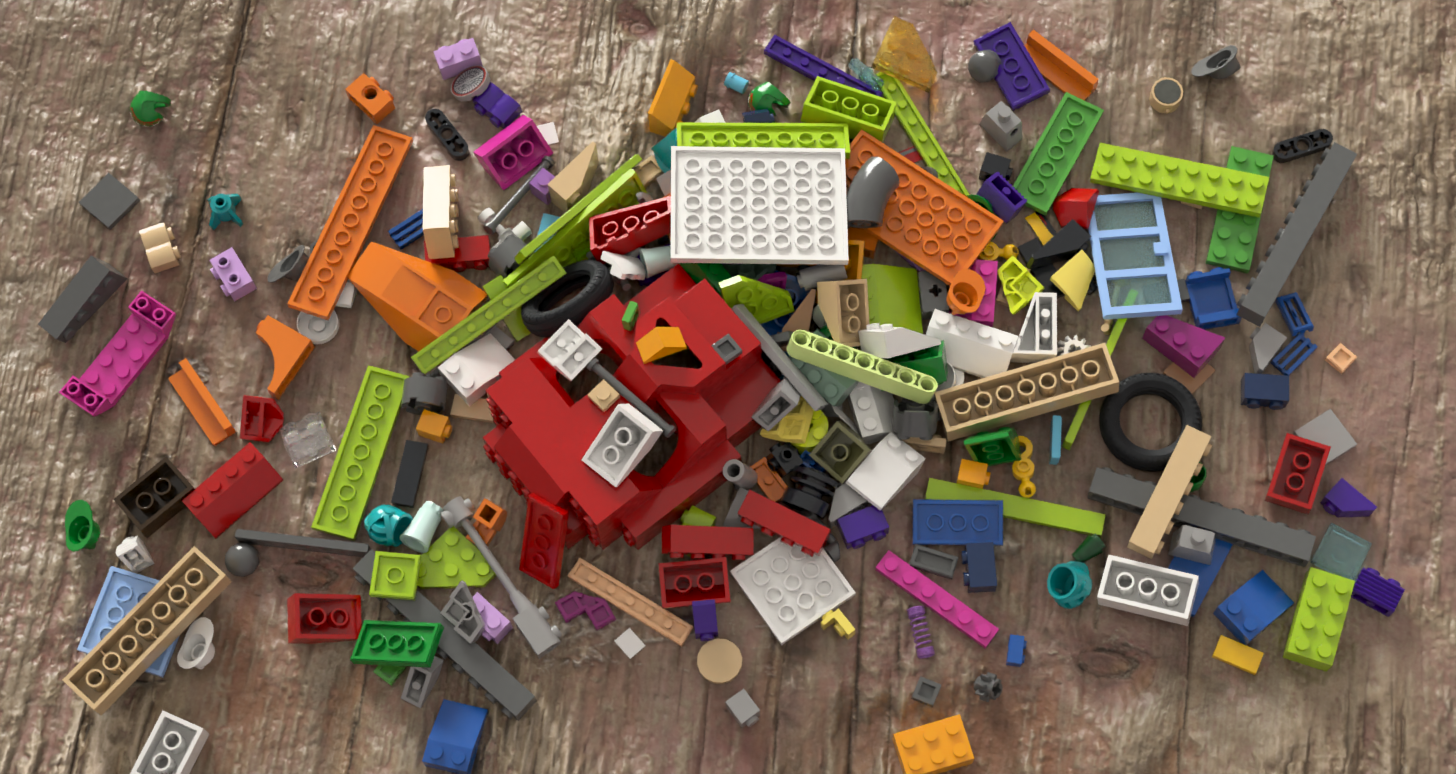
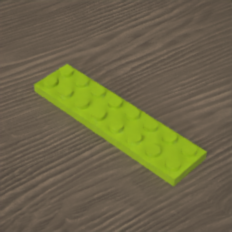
[677,122,850,159]
[1090,143,1269,218]
[503,169,648,308]
[311,365,410,541]

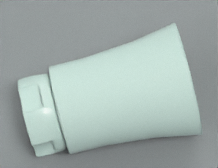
[639,245,678,278]
[400,501,443,553]

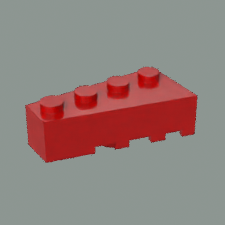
[589,196,671,264]

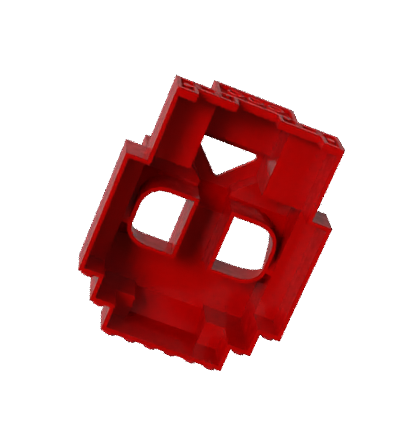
[483,263,781,550]

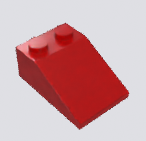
[287,593,362,644]

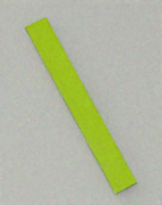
[873,67,970,196]
[514,154,642,264]
[411,256,566,374]
[1062,290,1138,450]
[925,478,1106,538]

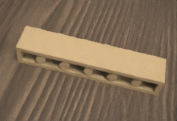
[1127,425,1212,559]

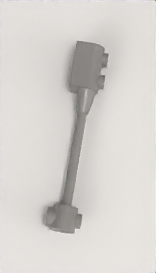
[440,496,562,659]

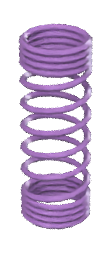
[907,606,935,659]

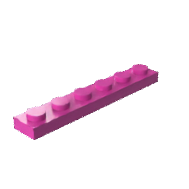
[875,550,999,649]

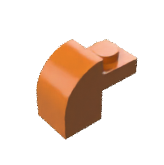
[465,498,507,546]

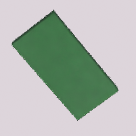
[350,620,444,668]

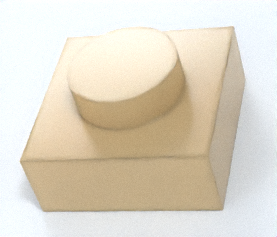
[587,379,620,412]

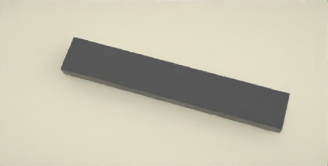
[235,529,371,557]

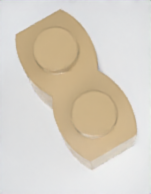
[140,223,181,273]

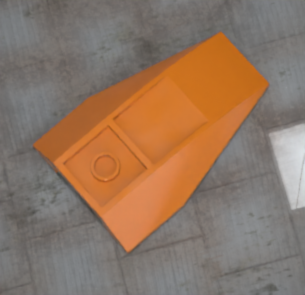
[347,242,488,365]

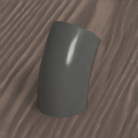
[846,156,899,228]

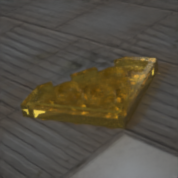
[871,16,938,93]

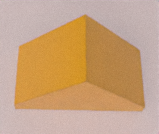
[636,327,687,364]

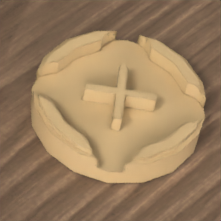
[697,638,742,684]

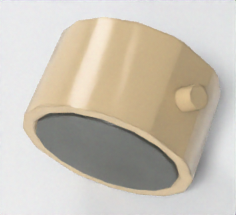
[1149,77,1183,114]

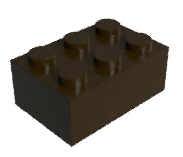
[113,456,195,538]

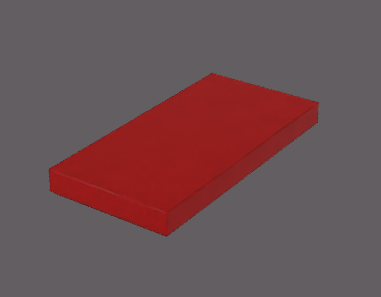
[519,493,569,589]

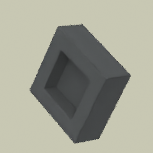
[712,333,742,365]
[911,676,941,708]

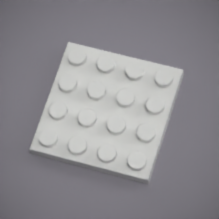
[730,537,856,645]

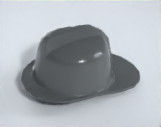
[1191,45,1241,79]
[267,245,309,283]

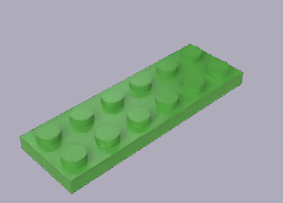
[1013,92,1104,216]
[1205,146,1274,273]

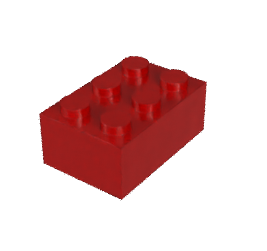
[1265,433,1331,515]

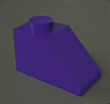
[1320,478,1377,517]
[692,599,718,641]

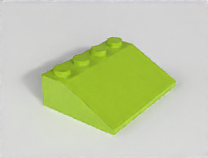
[859,264,923,351]

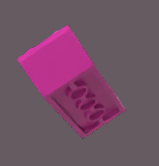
[59,290,176,417]

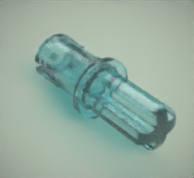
[848,58,884,91]

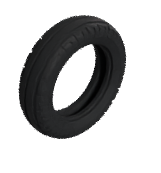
[521,260,614,338]
[1099,373,1202,472]

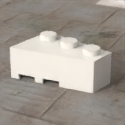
[1011,292,1057,363]

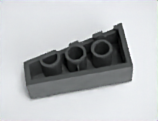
[38,256,128,343]

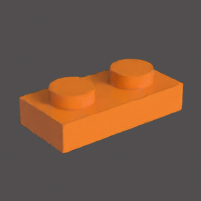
[750,457,788,503]

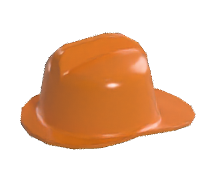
[946,269,986,315]

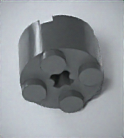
[488,234,535,279]
[401,372,448,415]
[892,398,938,440]

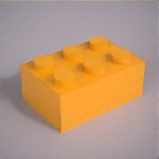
[892,714,974,774]

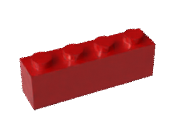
[737,490,831,557]
[662,525,754,561]

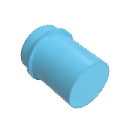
[724,72,749,94]

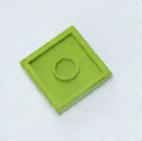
[369,551,421,601]

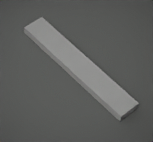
[731,304,828,411]

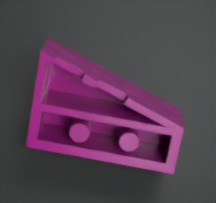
[1142,315,1225,378]

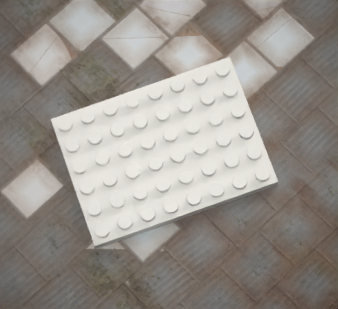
[670,146,849,265]

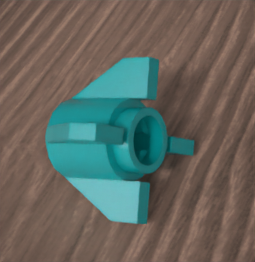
[207,194,243,230]

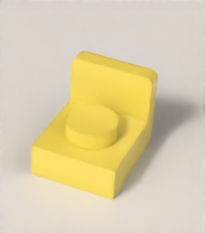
[821,608,855,640]

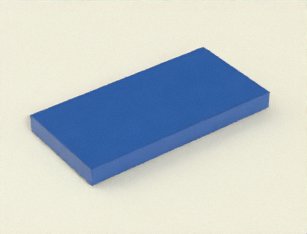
[913,499,1003,546]
[1168,538,1233,618]

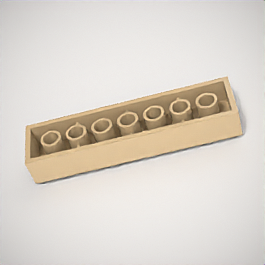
[934,343,1119,441]
[63,546,232,716]

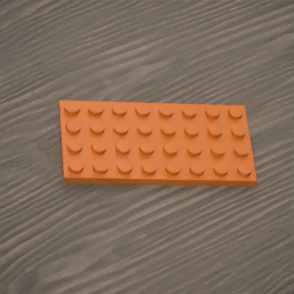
[845,129,1004,286]

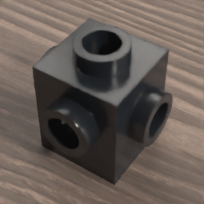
[766,442,804,478]

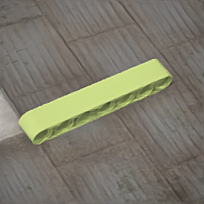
[787,330,938,404]

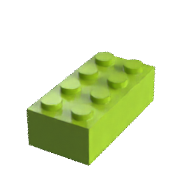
[801,76,897,143]
[1282,567,1355,672]

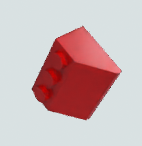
[658,557,730,609]

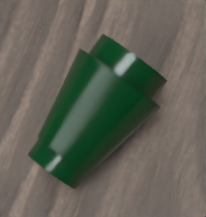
[1071,533,1106,563]

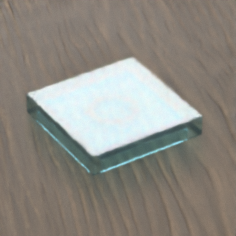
[1311,523,1372,580]

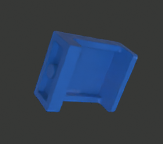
[1185,267,1242,330]

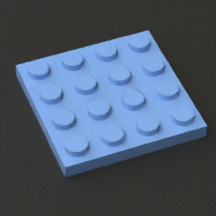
[77,566,179,678]

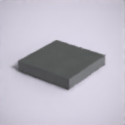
[79,173,140,230]

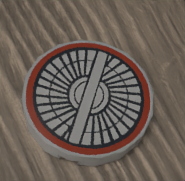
[451,65,490,102]

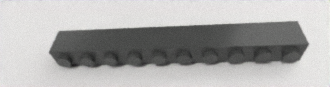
[1236,142,1357,327]
[1087,467,1316,567]
[353,549,537,721]

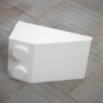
[858,323,941,358]
[438,333,515,407]
[582,403,663,487]
[846,432,926,511]

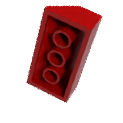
[182,442,283,539]

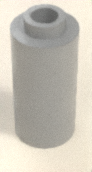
[797,264,848,291]
[723,459,758,489]

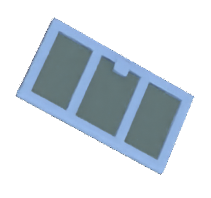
[1088,192,1183,320]

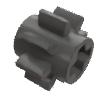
[974,672,1003,702]

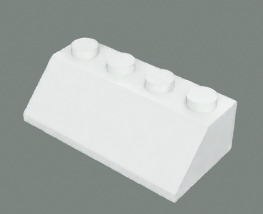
[926,309,1018,378]
[847,382,897,444]

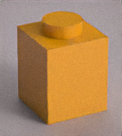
[416,409,452,444]
[957,459,991,489]

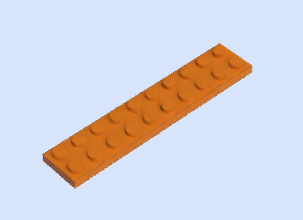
[287,125,413,321]

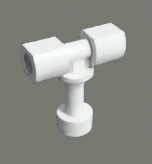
[478,208,532,250]

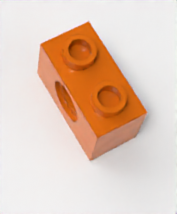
[345,73,395,124]

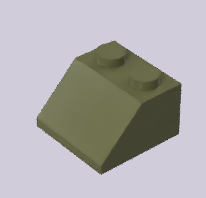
[809,421,871,484]

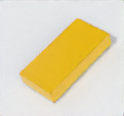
[1212,635,1264,675]

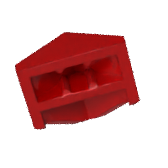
[1053,188,1099,229]
[240,395,284,442]

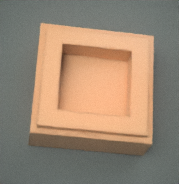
[1325,343,1357,374]

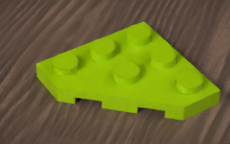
[718,275,794,324]
[417,526,496,589]

